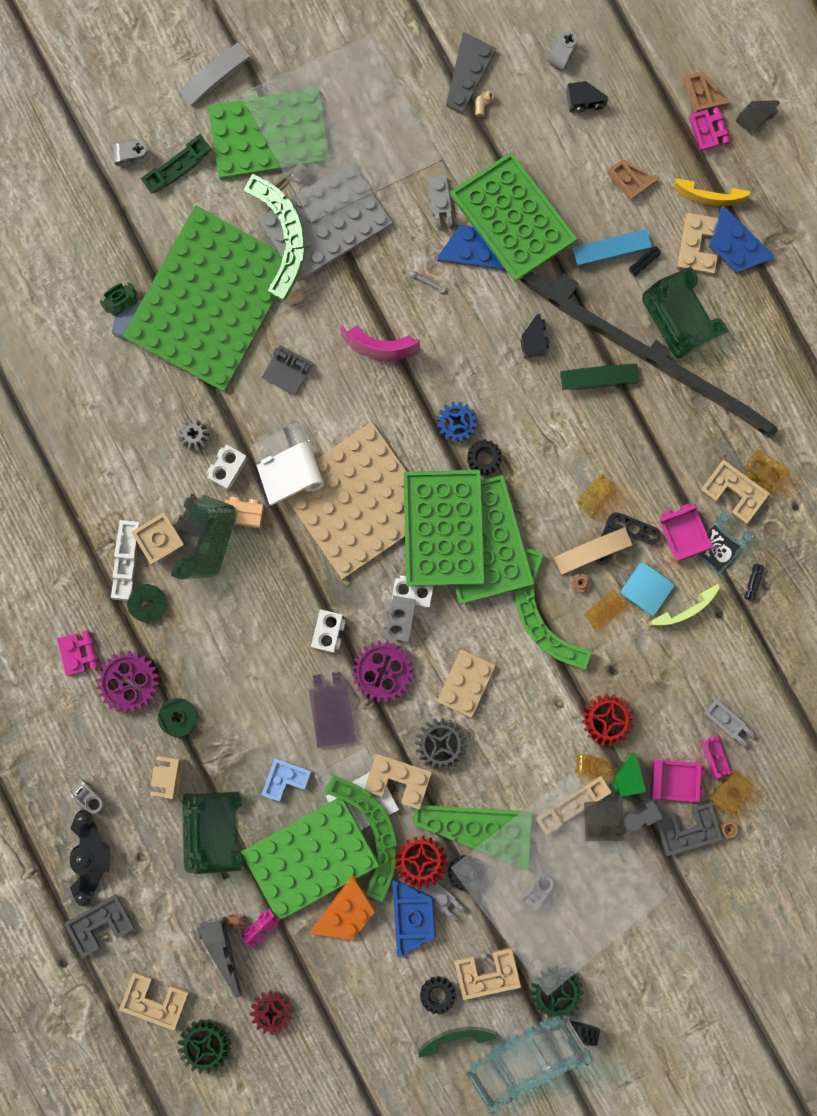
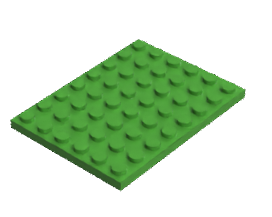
[123,205,283,392]

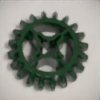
[530,965,584,1020]
[178,1019,231,1074]

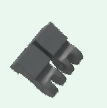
[621,798,663,831]

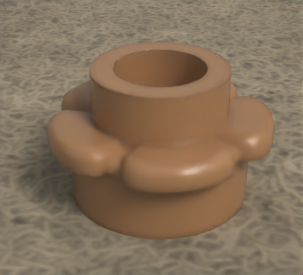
[571,574,590,593]
[719,820,739,839]
[226,914,246,929]

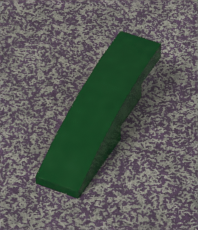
[560,364,640,390]

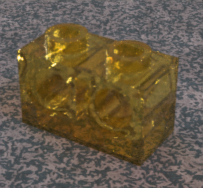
[742,449,790,492]

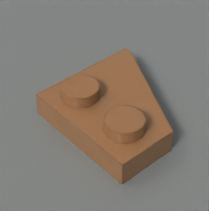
[683,72,730,113]
[607,159,659,201]

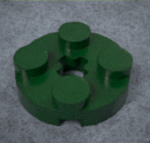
[100,283,138,316]
[127,584,166,623]
[158,698,197,737]

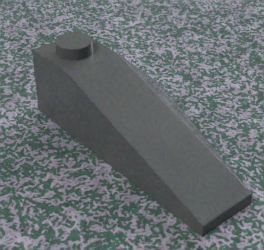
[197,916,242,998]

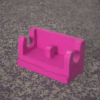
[700,735,732,779]

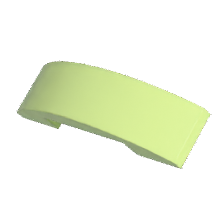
[648,584,720,626]

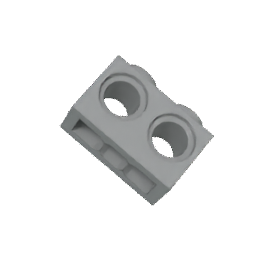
[383,595,416,642]

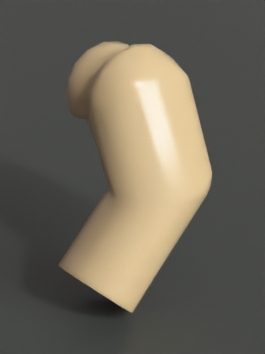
[475,91,495,117]
[276,289,305,305]

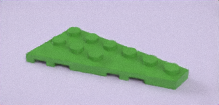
[413,805,531,871]

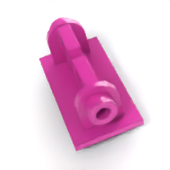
[241,908,281,948]

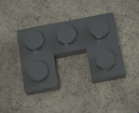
[656,802,723,856]
[64,894,135,958]

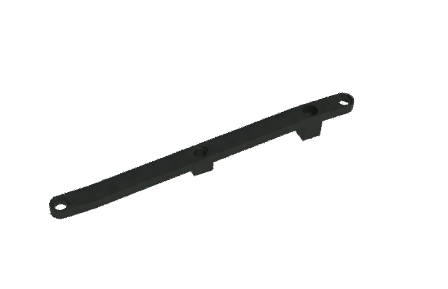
[520,272,778,438]

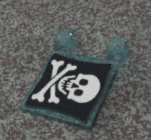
[695,512,753,576]

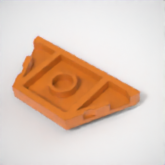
[310,875,375,940]

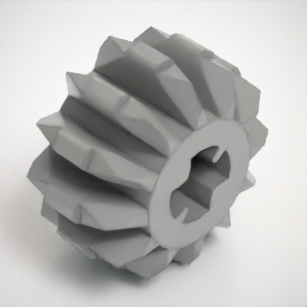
[178,419,210,451]

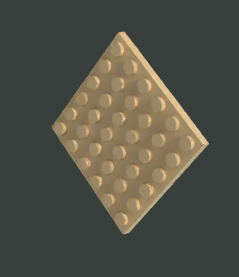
[286,422,406,580]

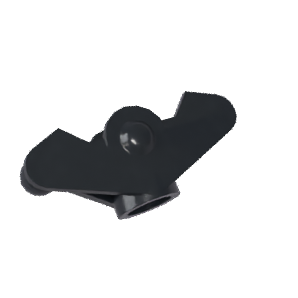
[69,809,110,907]

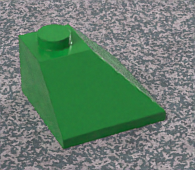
[612,753,646,797]

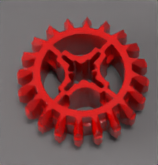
[582,694,635,746]
[395,836,448,889]

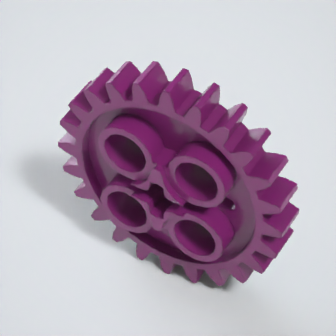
[352,640,414,703]
[96,650,160,713]

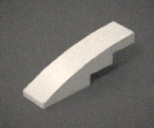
[111,520,139,601]

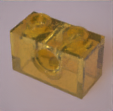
[708,770,754,815]

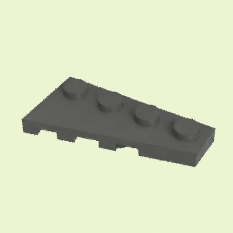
[446,32,496,115]

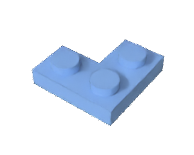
[261,758,311,802]

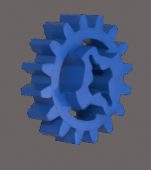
[436,401,477,443]

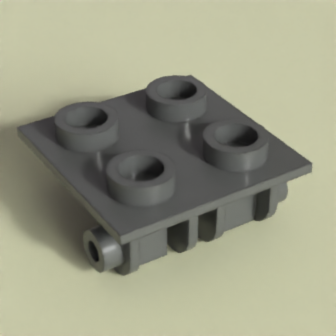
[262,345,313,395]

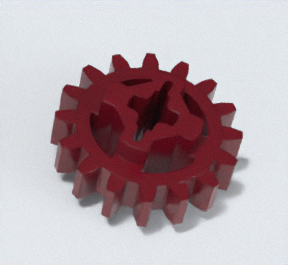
[250,990,293,1035]

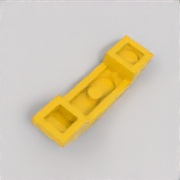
[673,178,751,206]

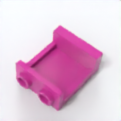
[659,503,713,563]
[650,759,704,802]

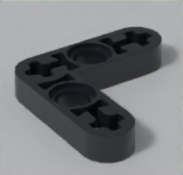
[595,512,661,565]

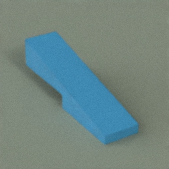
[572,229,652,268]

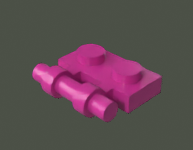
[689,107,730,152]
[57,630,98,676]

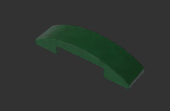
[140,134,212,194]
[418,1027,496,1058]

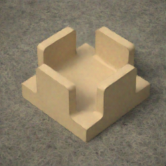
[131,512,185,565]
[151,756,184,799]

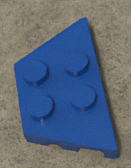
[709,206,775,273]
[437,225,505,270]
[392,880,436,957]

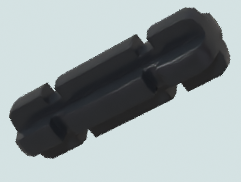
[629,246,661,276]
[745,564,764,601]

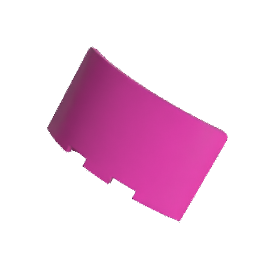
[340,325,420,361]

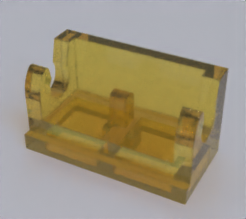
[576,473,617,519]
[583,589,626,631]

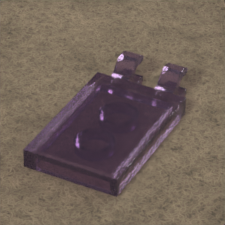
[309,671,356,748]

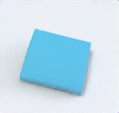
[620,562,675,617]

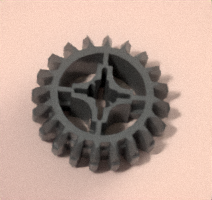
[415,718,467,771]

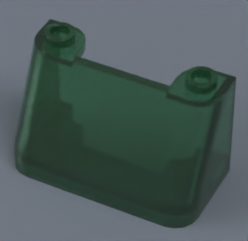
[642,266,729,358]
[171,495,238,580]
[182,792,244,874]

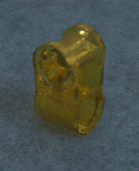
[574,754,612,775]

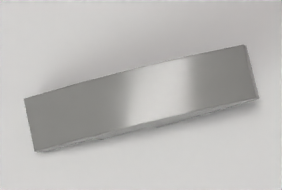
[180,42,251,106]

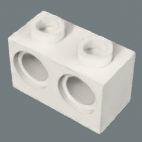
[207,444,248,491]
[392,576,433,609]
[311,609,346,653]

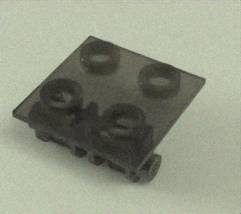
[584,801,627,841]

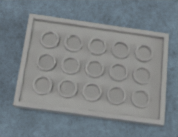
[257,162,392,282]

